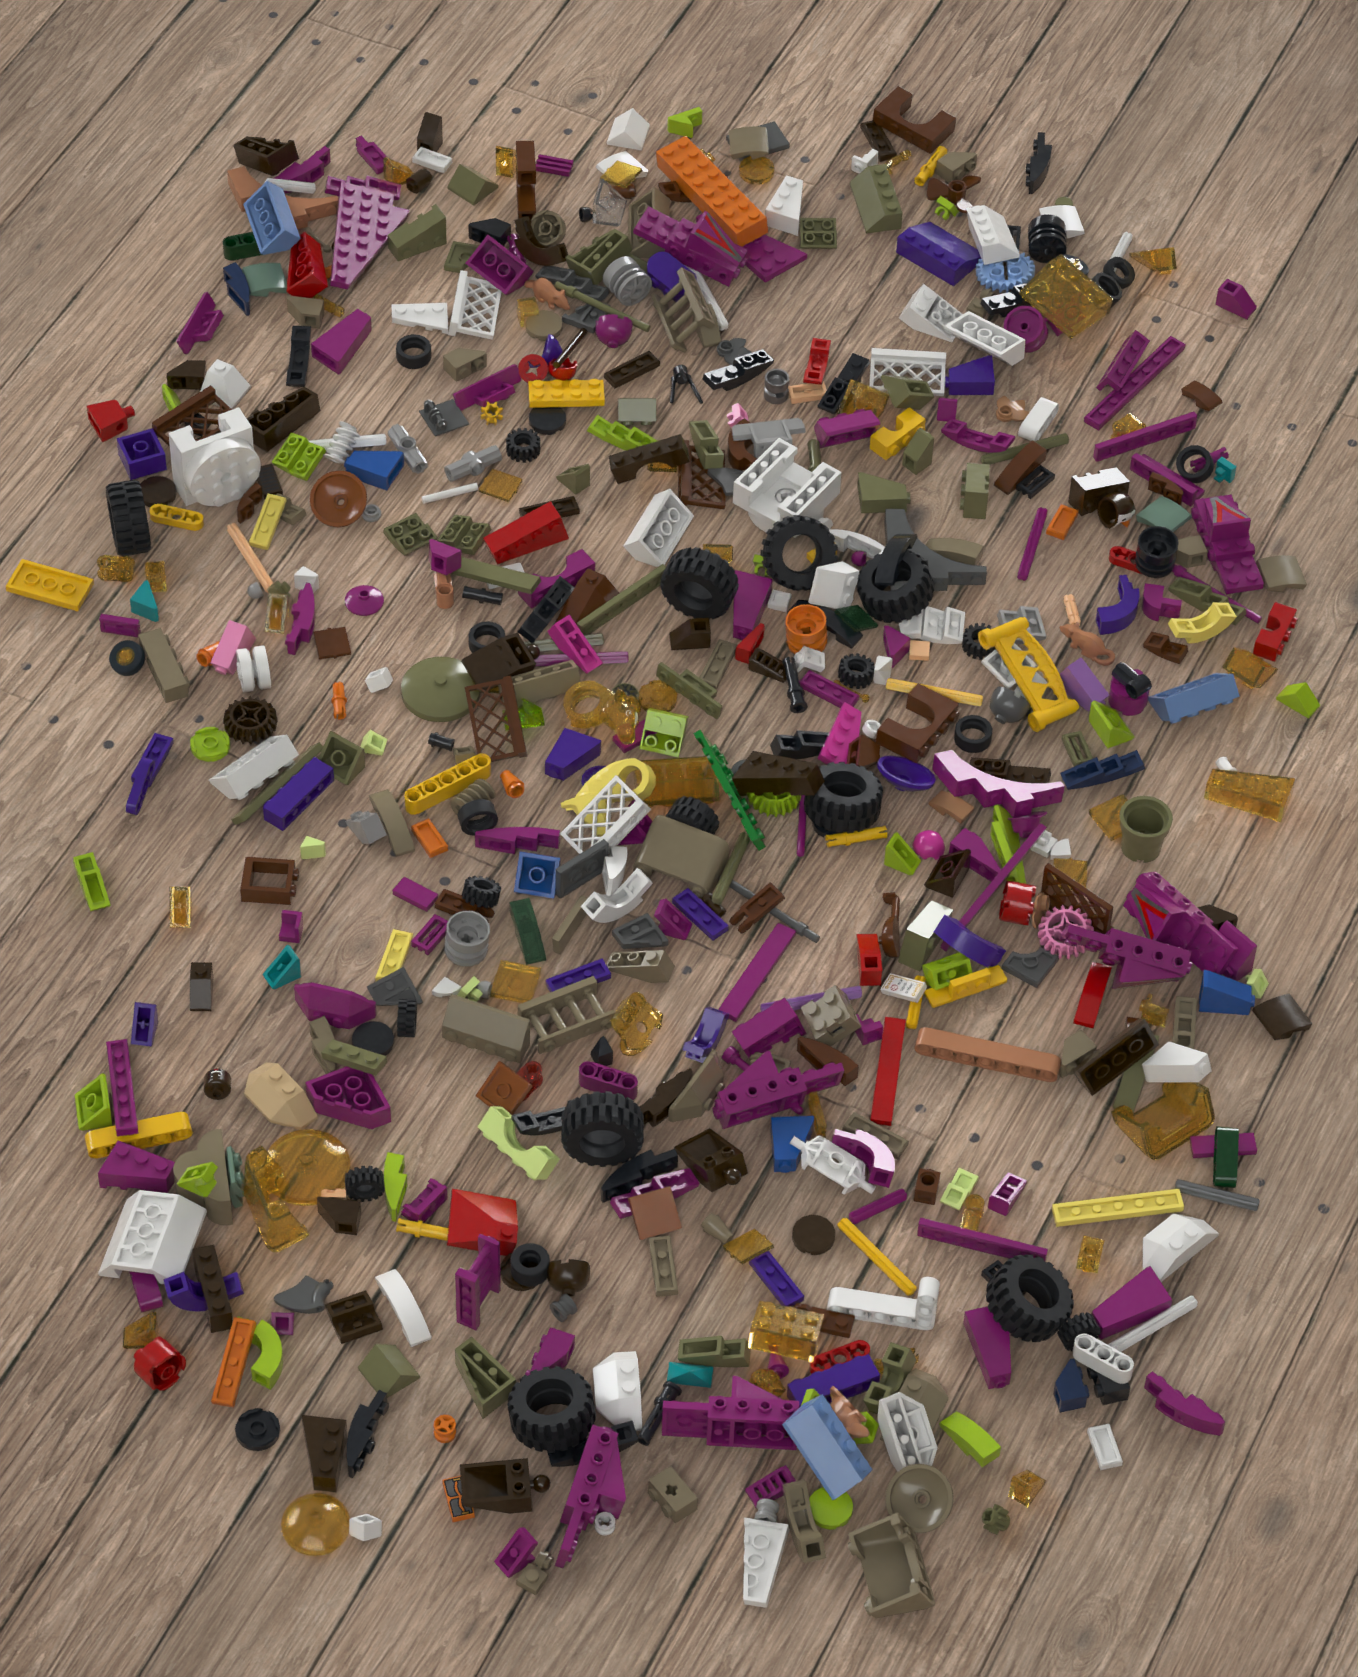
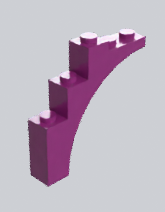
[932,750,1065,818]

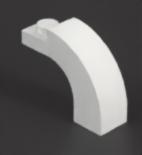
[581,868,653,923]

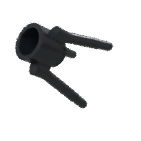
[670,365,703,404]

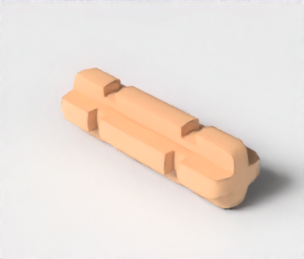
[1063,594,1081,626]

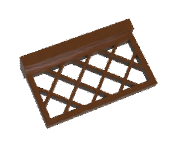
[152,385,232,447]
[678,440,726,510]
[465,675,528,762]
[1036,863,1114,934]

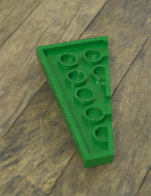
[693,730,766,851]

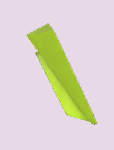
[990,805,1026,884]

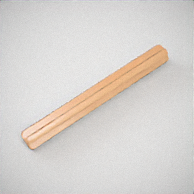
[227,523,273,593]

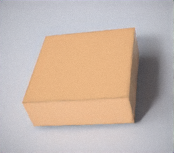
[909,640,930,661]

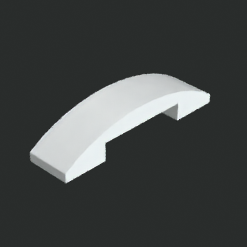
[829,529,885,559]
[375,1269,431,1347]

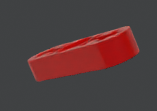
[1109,546,1143,575]
[810,1340,870,1374]

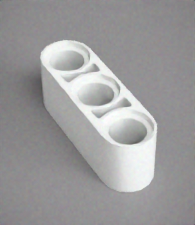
[1018,397,1059,441]
[1073,1334,1134,1384]

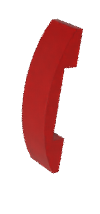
[803,338,831,385]

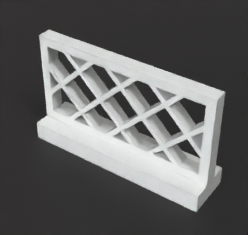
[448,270,501,340]
[869,348,946,396]
[560,775,651,854]

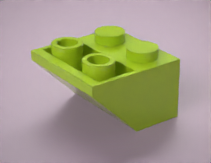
[639,708,689,757]

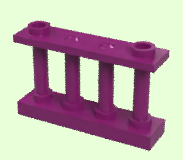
[455,1234,501,1330]

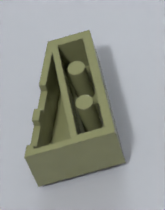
[388,204,447,261]
[565,228,632,285]
[960,463,990,519]
[898,900,953,972]
[455,1336,516,1419]

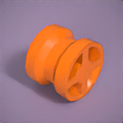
[433,1415,456,1443]

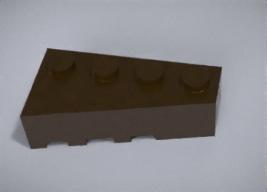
[246,387,321,452]
[732,751,825,796]

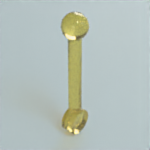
[833,680,870,703]

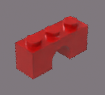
[1253,602,1298,662]

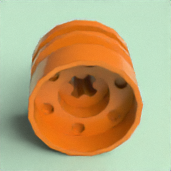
[785,604,827,654]

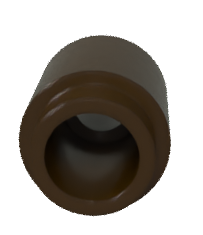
[406,169,433,194]

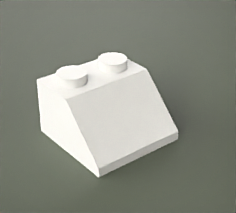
[808,561,859,609]

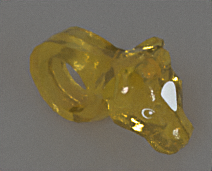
[563,680,641,745]

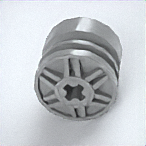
[603,256,652,306]
[444,911,490,966]

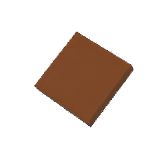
[476,1061,533,1115]
[628,1186,682,1240]

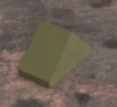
[556,464,590,494]

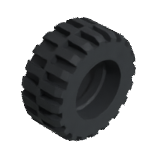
[106,480,151,557]
[761,515,838,591]
[660,547,739,620]
[856,550,934,623]
[804,762,883,833]
[561,1091,644,1167]
[986,1255,1074,1342]
[507,1366,596,1453]

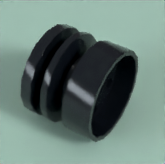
[1028,214,1067,264]
[1135,526,1179,578]

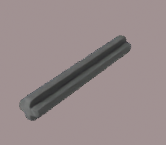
[1174,1179,1260,1211]

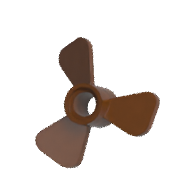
[927,175,981,213]

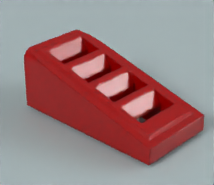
[735,623,765,664]

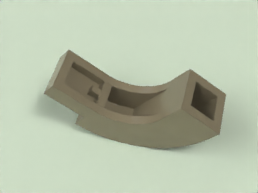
[782,1479,826,1563]

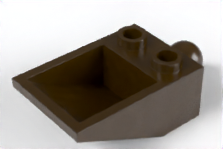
[461,632,540,693]
[674,1128,748,1192]
[460,1458,551,1514]

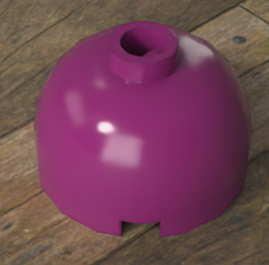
[595,314,633,348]

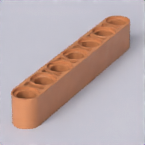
[914,1027,1061,1082]

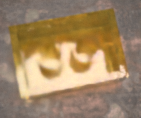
[748,1301,824,1362]

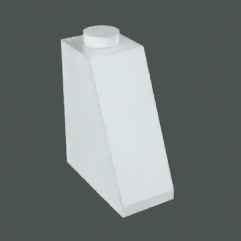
[1142,1042,1212,1082]

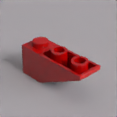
[856,934,882,986]

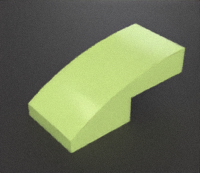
[940,1168,979,1211]

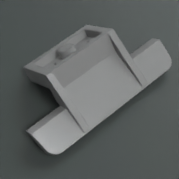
[732,418,805,459]

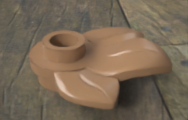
[996,396,1030,422]
[1031,893,1050,929]

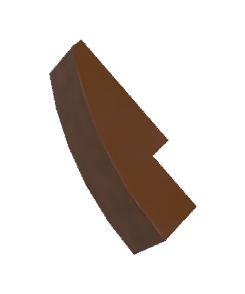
[994,440,1047,495]
[797,1037,859,1086]

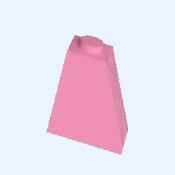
[211,620,256,675]

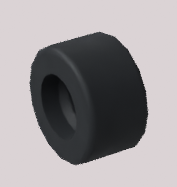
[511,1243,550,1287]

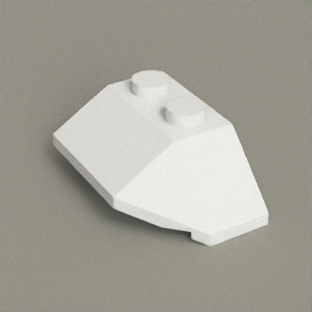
[1143,1213,1219,1282]
[593,1351,642,1431]
[877,1392,937,1472]

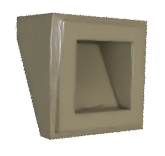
[453,746,475,765]

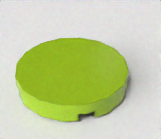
[190,727,230,762]
[809,1487,853,1530]

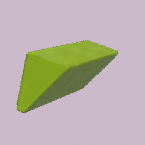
[162,384,181,411]

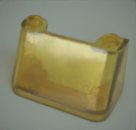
[1111,1082,1215,1160]
[243,1145,309,1252]

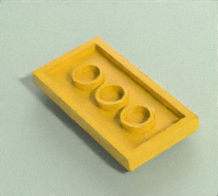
[528,379,605,408]
[6,559,94,611]

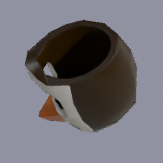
[1097,492,1136,529]

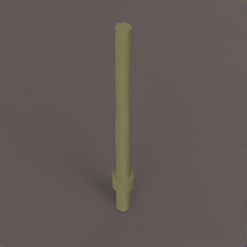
[554,281,651,332]

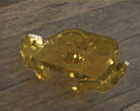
[611,992,663,1056]

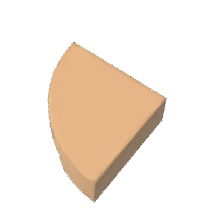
[321,1189,346,1199]

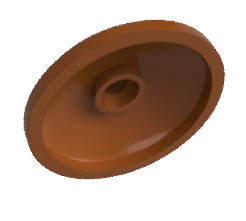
[310,470,367,528]

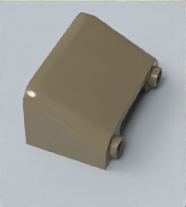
[633,815,729,899]
[848,1512,935,1619]

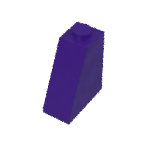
[945,355,995,395]
[545,728,601,781]

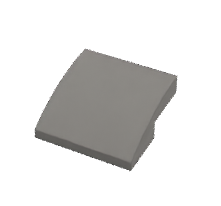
[997,606,1047,644]

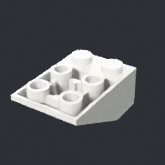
[899,284,963,342]

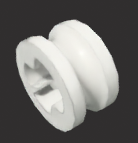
[595,1512,615,1535]

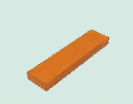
[211,1317,257,1408]

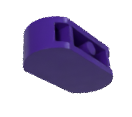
[647,252,697,302]

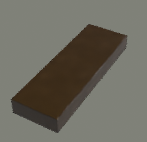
[860,120,897,162]
[604,351,660,389]
[519,496,580,518]

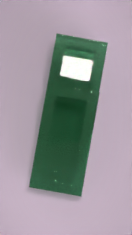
[509,898,546,965]

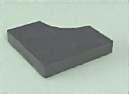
[1001,947,1059,988]

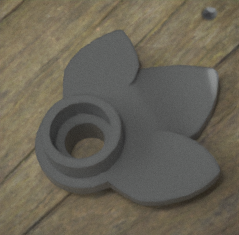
[717,338,752,365]

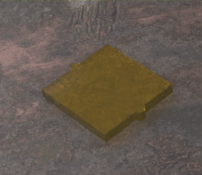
[600,160,643,188]
[479,469,522,502]
[1053,858,1088,890]
[723,1229,774,1265]

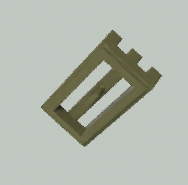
[1062,731,1093,767]

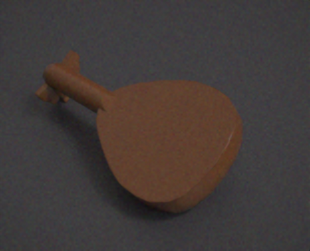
[879,892,900,958]

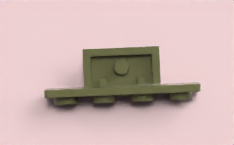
[656,662,722,719]

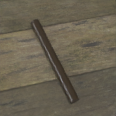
[553,328,587,368]

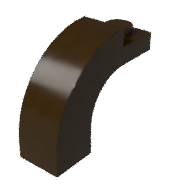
[514,216,568,266]

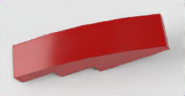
[1073,961,1112,1029]

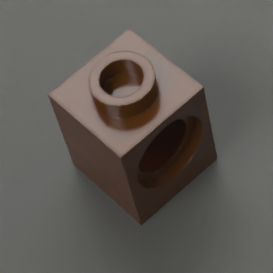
[914,1168,941,1205]

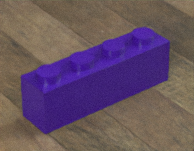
[263,757,334,831]
[787,1354,880,1408]

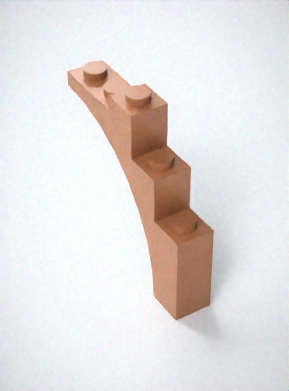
[227,166,338,230]

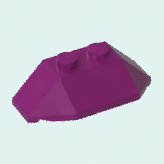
[294,982,377,1029]

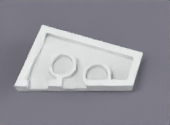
[392,303,448,334]

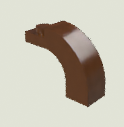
[727,418,757,471]

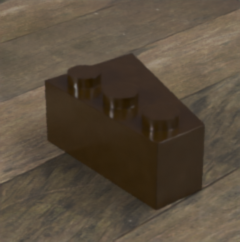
[233,136,299,176]
[1068,467,1130,517]

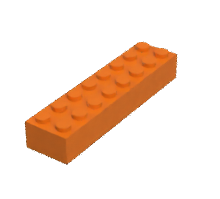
[656,136,768,247]

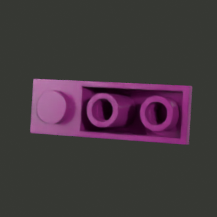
[525,1327,575,1376]

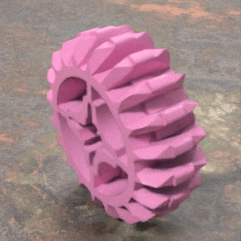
[1038,905,1094,960]

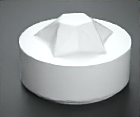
[862,720,881,739]

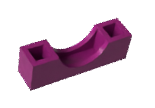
[518,549,595,609]

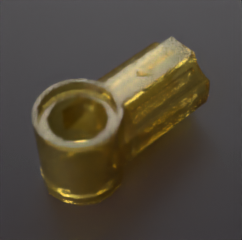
[959,1194,985,1232]

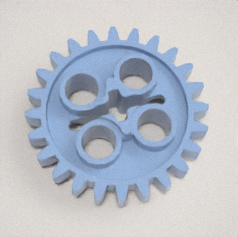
[976,250,1035,293]

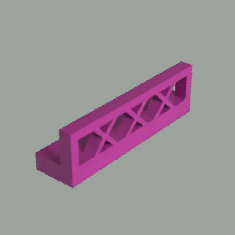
[1096,330,1150,392]
[1130,453,1205,507]

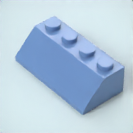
[243,181,301,255]
[1148,673,1240,724]
[782,1394,873,1500]

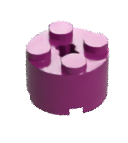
[1108,669,1150,716]

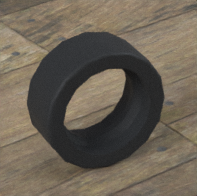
[1086,272,1122,309]
[396,334,431,369]
[1176,445,1214,483]
[468,621,506,653]
[954,715,993,753]
[457,799,498,836]

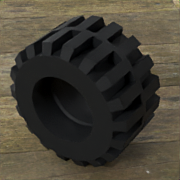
[666,796,719,835]

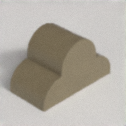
[173,1129,233,1225]

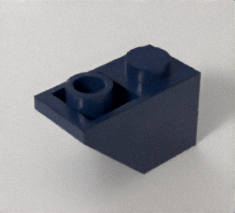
[1053,1358,1090,1413]

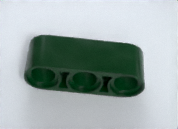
[223,232,262,261]
[1213,1126,1239,1188]

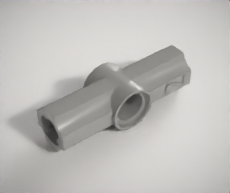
[388,424,428,474]
[444,445,502,482]

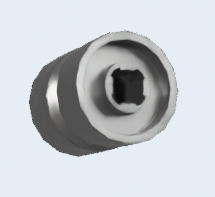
[764,369,789,404]

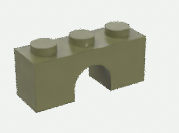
[863,1342,917,1414]

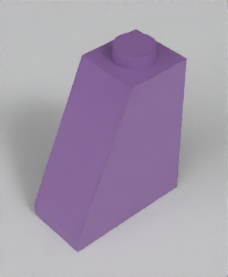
[1060,658,1109,712]

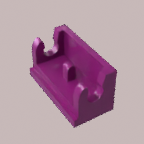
[401,1178,448,1223]

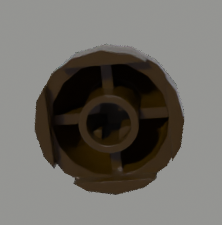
[547,1259,590,1297]

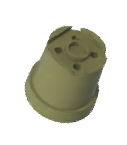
[1119,796,1173,863]

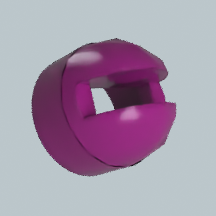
[851,551,867,567]

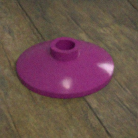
[345,585,384,616]

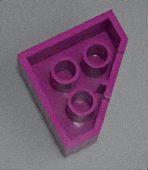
[306,1066,391,1130]

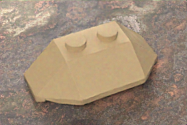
[244,1062,318,1130]

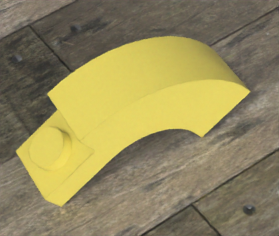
[1168,602,1237,644]

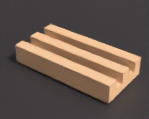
[788,381,827,404]

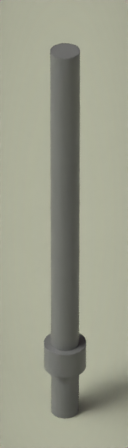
[719,876,820,943]

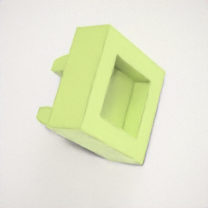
[1244,969,1269,999]
[457,976,483,1002]

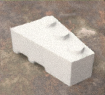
[765,175,803,236]

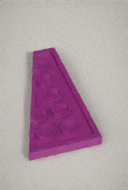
[696,213,807,283]

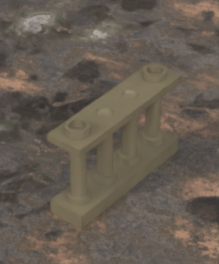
[651,267,716,353]
[518,976,616,1054]

